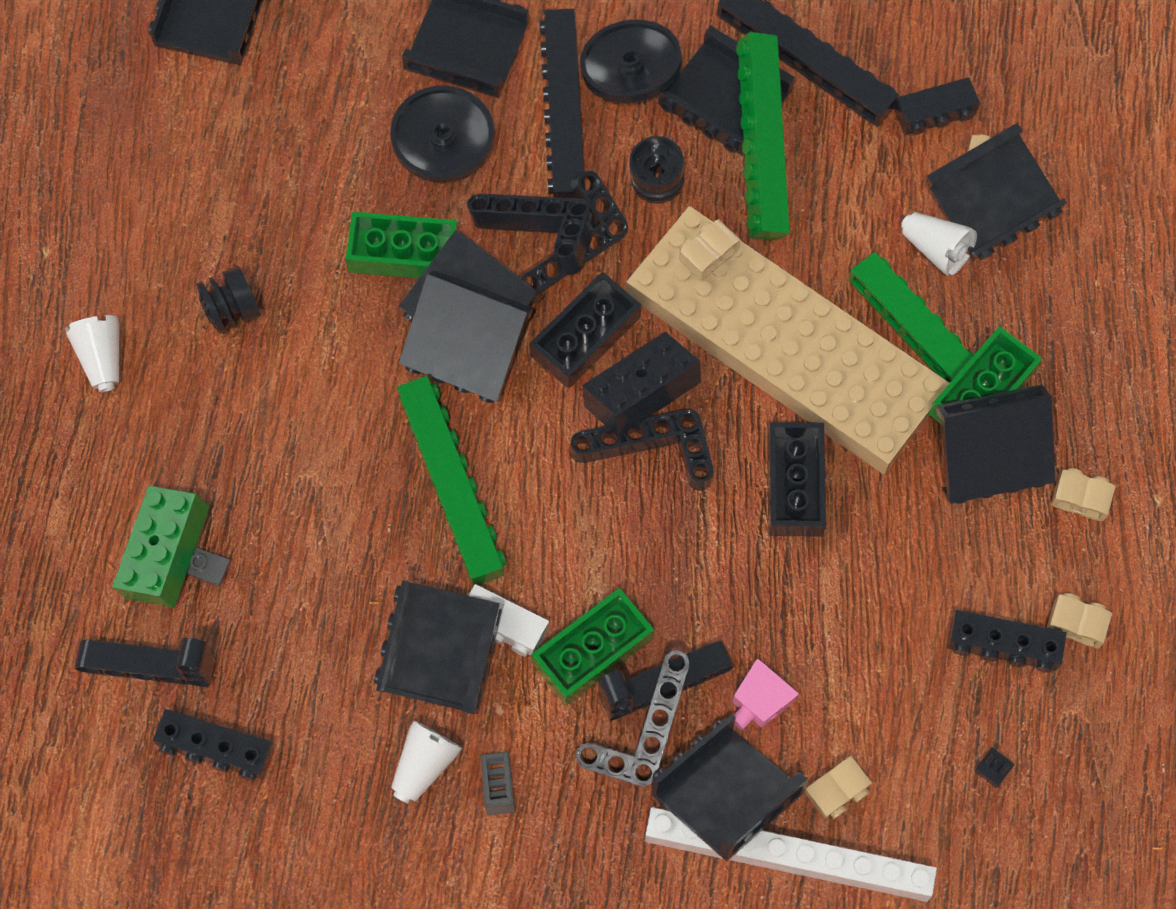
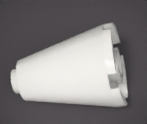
[901,212,977,276]
[65,315,120,392]
[391,720,462,803]

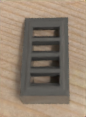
[481,752,515,815]

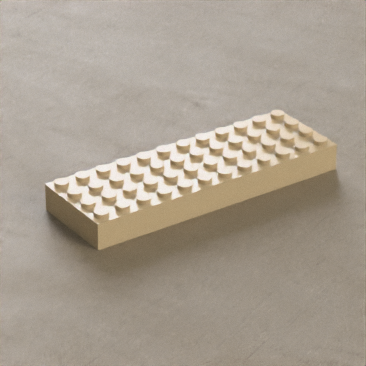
[626,206,949,475]

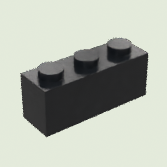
[894,77,980,136]

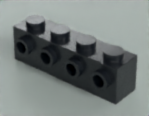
[946,610,1067,673]
[153,709,275,781]

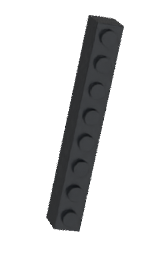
[716,0,899,128]
[540,8,585,198]

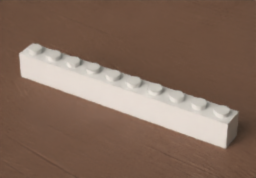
[645,807,937,902]

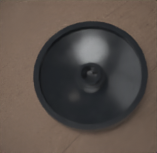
[580,20,682,103]
[390,85,494,182]

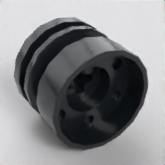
[629,136,685,204]
[196,265,261,334]

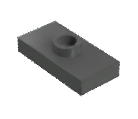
[186,547,231,587]

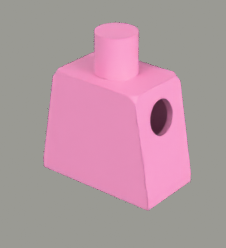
[732,659,799,730]

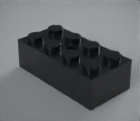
[529,272,642,389]
[582,331,701,437]
[767,422,826,537]

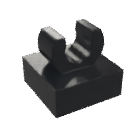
[974,747,1015,788]

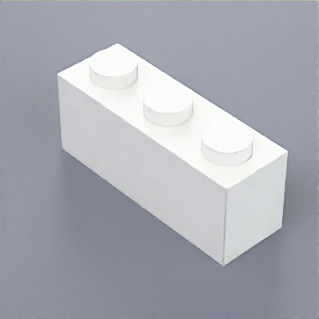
[469,584,549,656]

